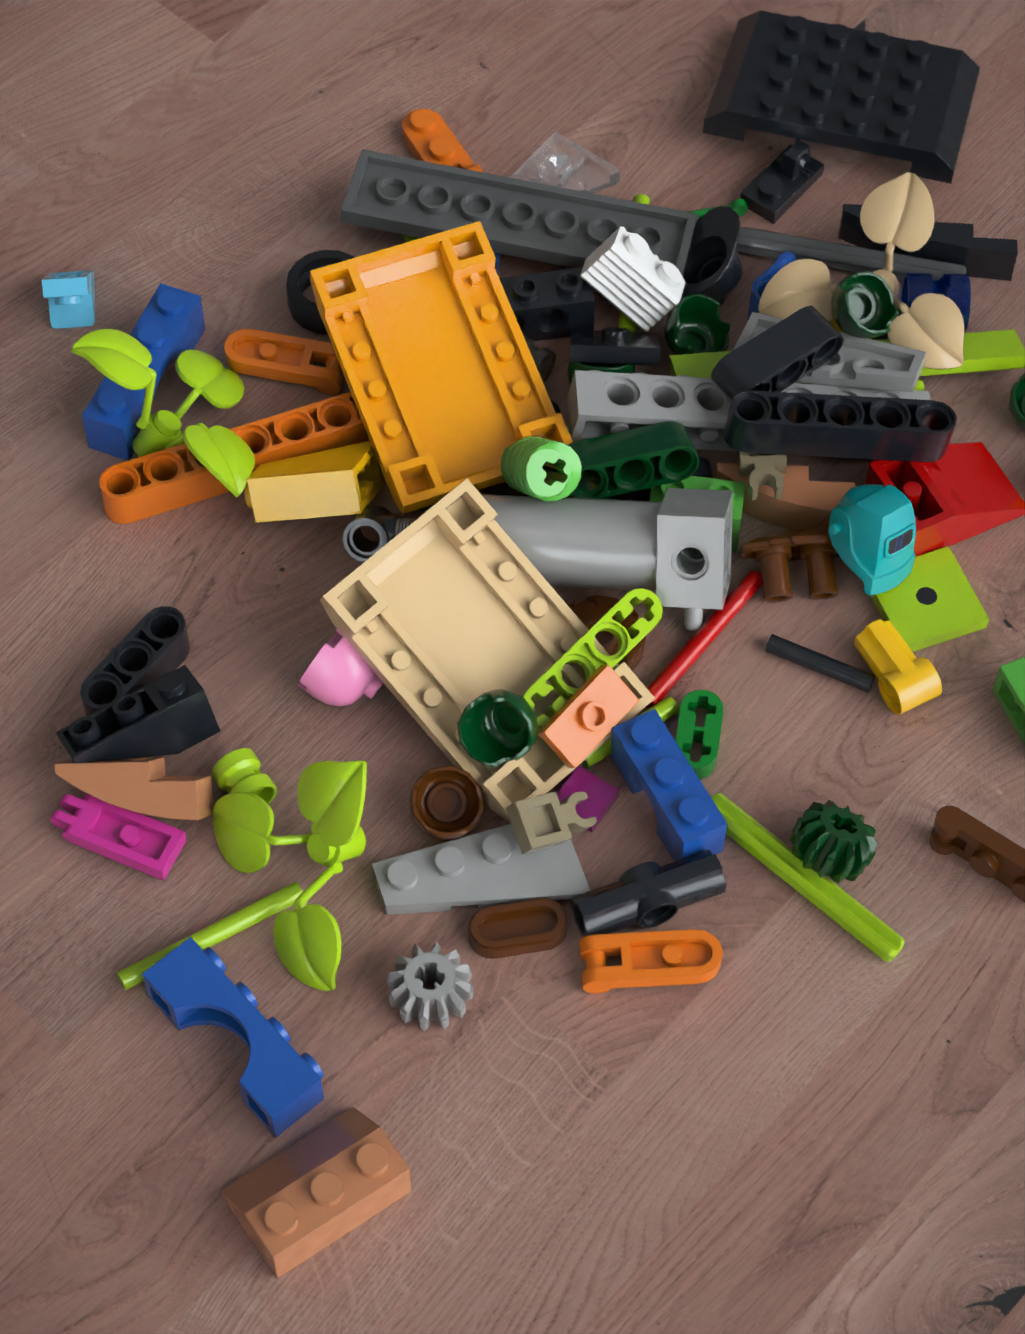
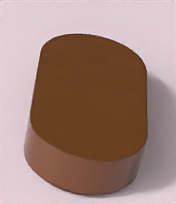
[468,898,568,959]

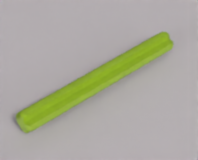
[711,793,905,962]

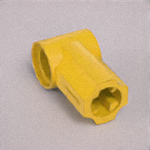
[854,619,942,715]

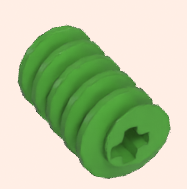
[501,437,582,501]

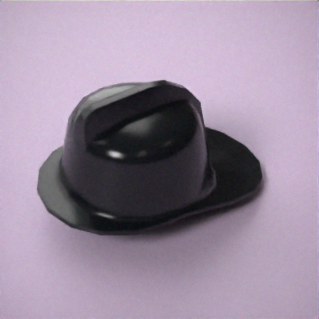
[682,206,743,306]

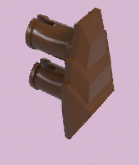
[738,523,840,602]

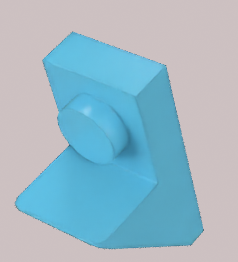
[42,270,95,329]

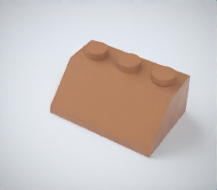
[220,1107,411,1279]

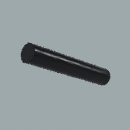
[765,634,875,693]

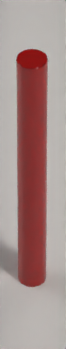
[646,570,763,708]

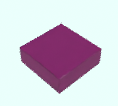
[557,766,619,833]

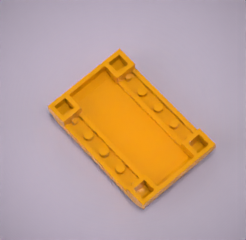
[310,221,573,514]

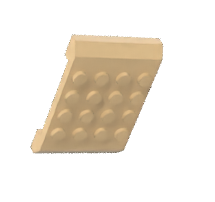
[320,478,655,824]

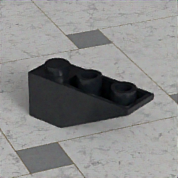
[55,665,220,764]

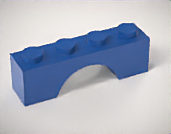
[82,283,205,461]
[142,937,324,1138]

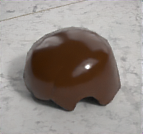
[409,765,484,840]

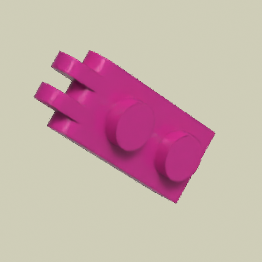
[50,793,187,881]

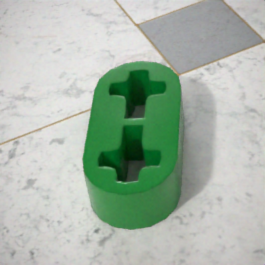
[676,690,723,780]

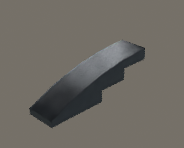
[838,204,1018,281]

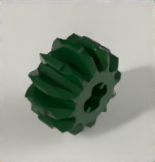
[790,800,878,884]

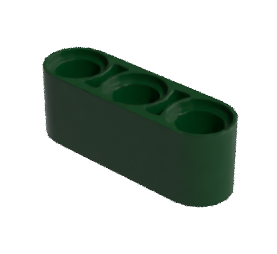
[568,421,700,499]

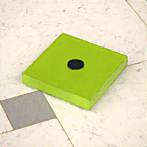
[863,546,989,652]

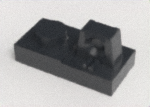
[740,139,824,224]

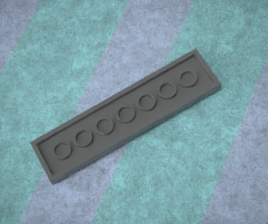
[341,149,698,278]

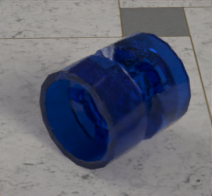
[901,272,971,331]

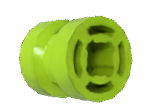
[211,748,277,805]

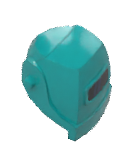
[828,484,916,596]

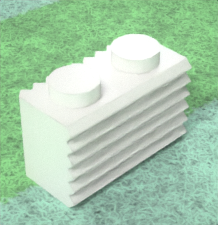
[580,226,685,332]

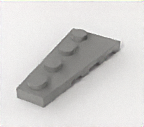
[733,312,926,392]
[372,824,591,915]

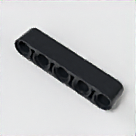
[723,390,957,462]

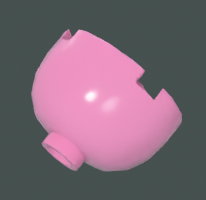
[298,629,384,707]

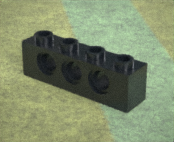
[499,267,595,343]

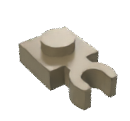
[736,451,787,500]
[506,791,597,854]

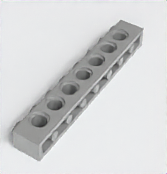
[566,370,930,451]

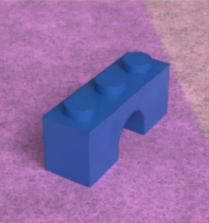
[610,709,727,862]

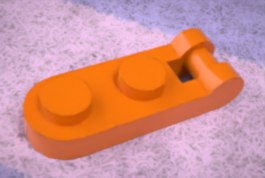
[402,109,483,172]
[224,329,344,395]
[579,929,723,994]

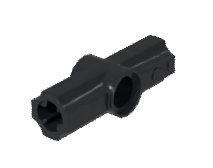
[571,850,726,937]

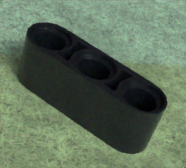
[711,305,844,400]
[80,606,190,716]

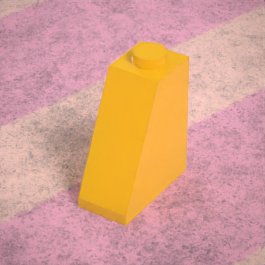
[244,441,384,523]

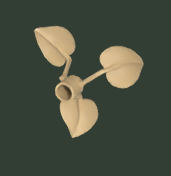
[758,172,964,369]

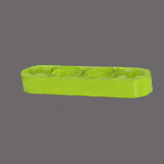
[522,588,663,730]

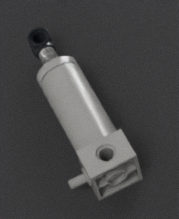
[342,488,733,631]

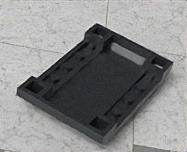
[703,10,980,184]

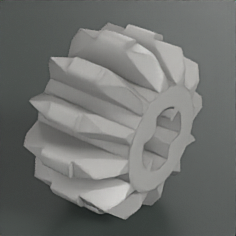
[387,941,474,1032]

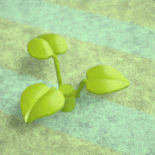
[70,329,255,498]
[212,760,367,991]

